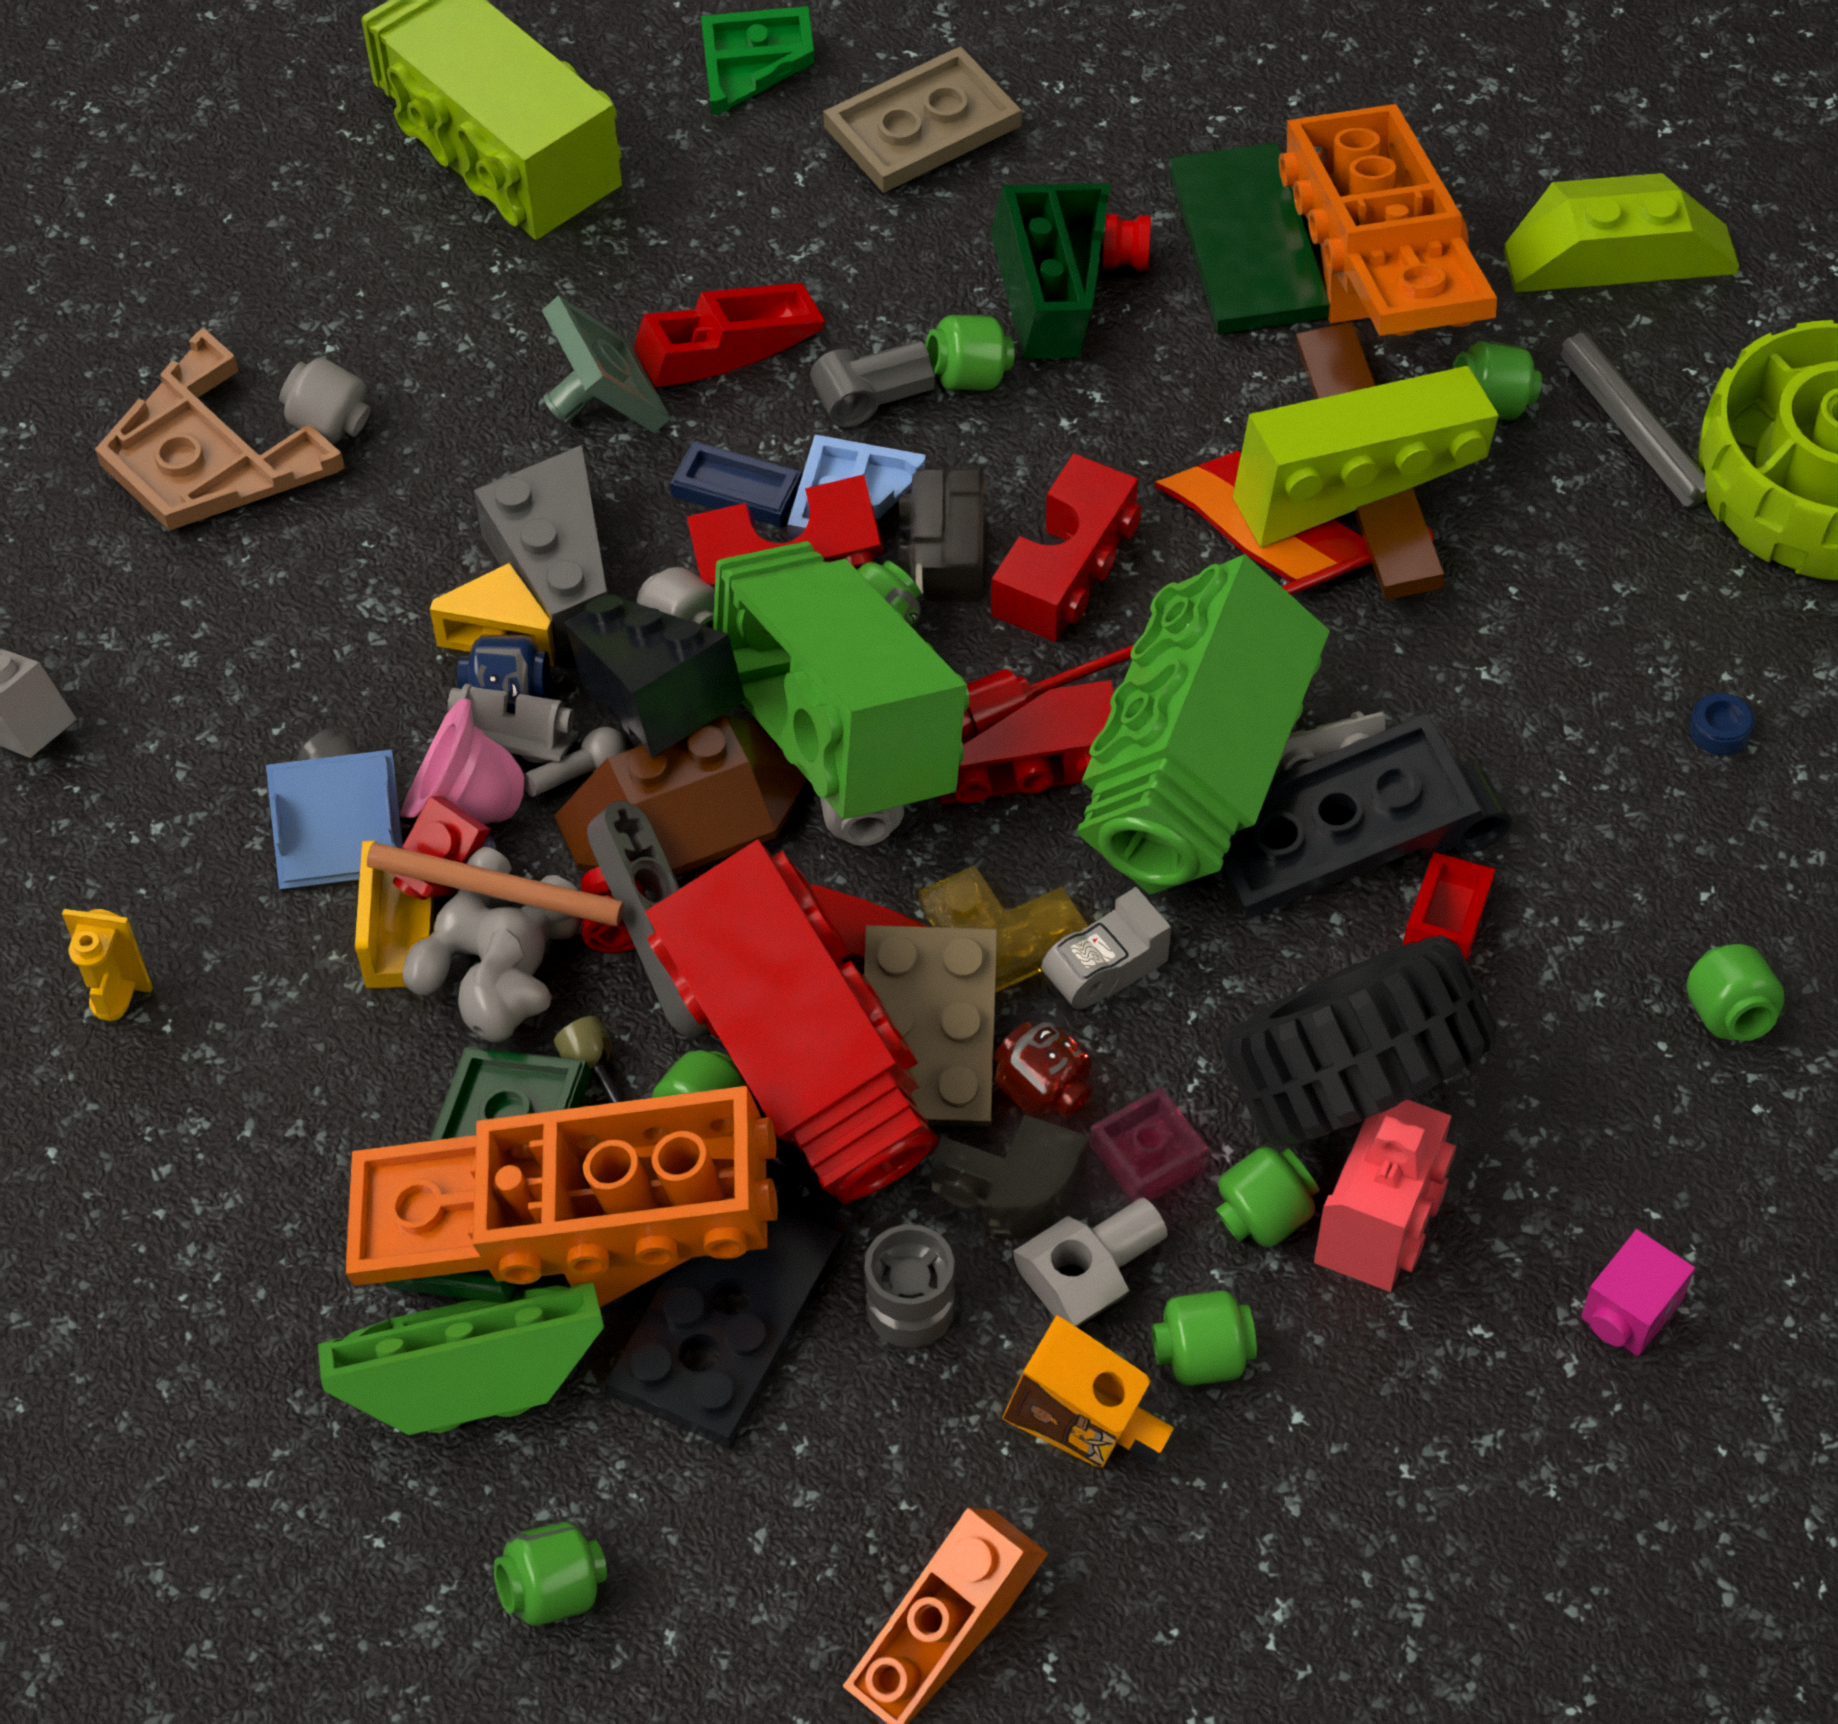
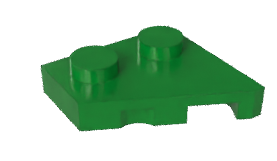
[701,6,814,115]

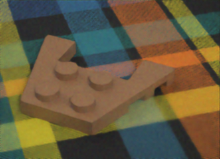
[95,328,345,531]

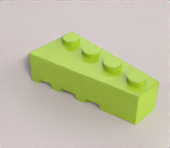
[1233,366,1499,548]

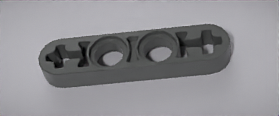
[587,800,709,1038]

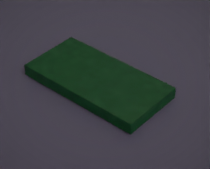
[1168,142,1330,334]
[384,1047,592,1304]

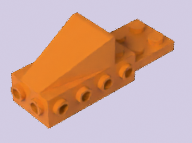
[1279,104,1497,336]
[345,1086,778,1307]

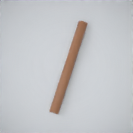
[367,842,624,927]

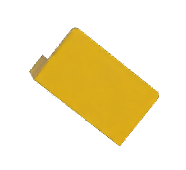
[355,840,435,988]

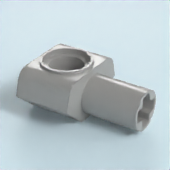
[1013,1198,1168,1328]

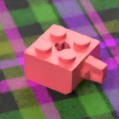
[1314,1099,1457,1292]

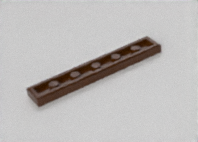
[1296,322,1444,600]

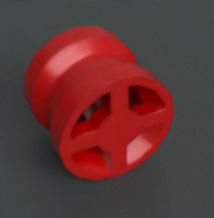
[1103,213,1151,272]

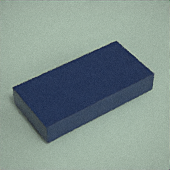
[670,441,802,528]

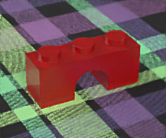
[991,453,1142,642]
[687,474,885,587]

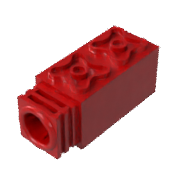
[644,839,941,1205]

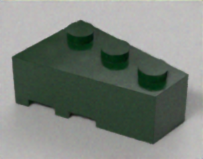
[990,183,1111,359]

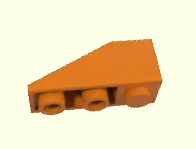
[843,1508,1049,1724]

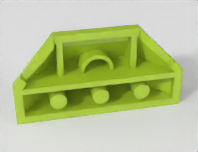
[1504,173,1739,293]

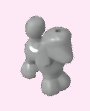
[402,847,582,1043]

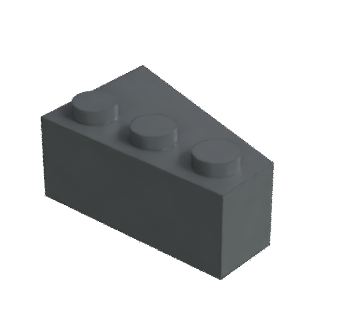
[474,445,607,660]

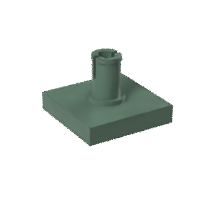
[542,295,671,433]

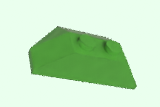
[318,1282,604,1435]

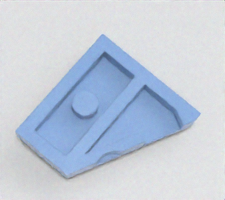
[788,435,926,540]

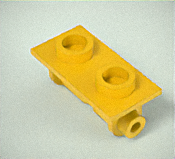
[62,909,153,1021]

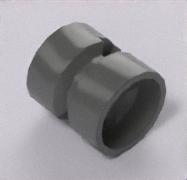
[864,1224,955,1348]

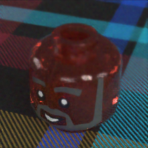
[993,1022,1093,1120]

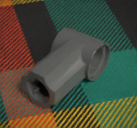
[810,341,935,428]

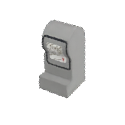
[1041,887,1171,1009]

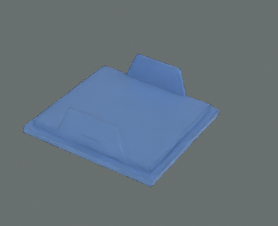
[266,750,403,890]

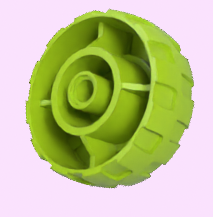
[1698,320,1838,581]

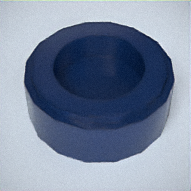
[1689,693,1755,755]

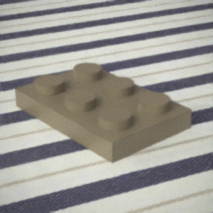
[823,46,1022,193]
[864,925,997,1127]

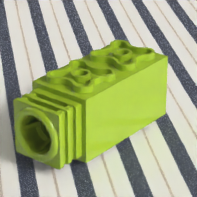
[361,0,622,240]

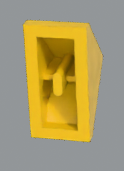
[430,563,557,667]

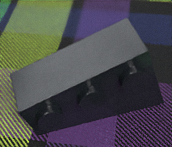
[564,595,746,759]

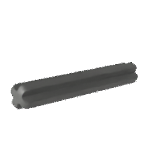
[1560,332,1706,508]

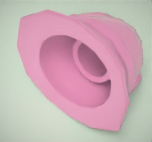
[400,699,525,824]

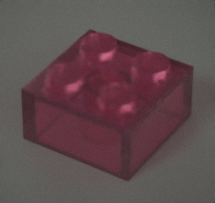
[1090,1087,1209,1203]

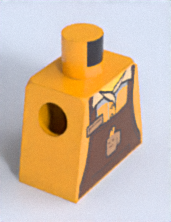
[1002,1315,1175,1467]

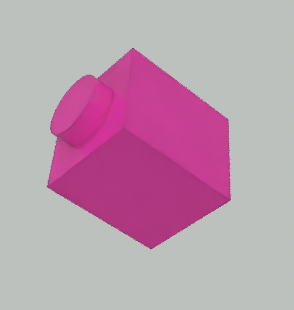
[1581,1229,1695,1357]

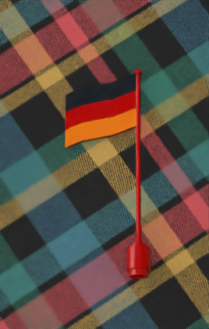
[961,449,1434,745]

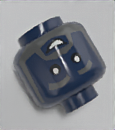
[457,635,551,714]

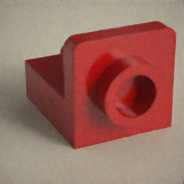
[389,796,491,900]

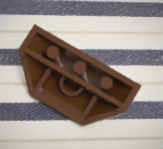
[554,715,810,876]

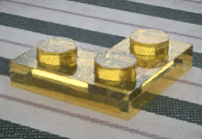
[919,865,1088,993]

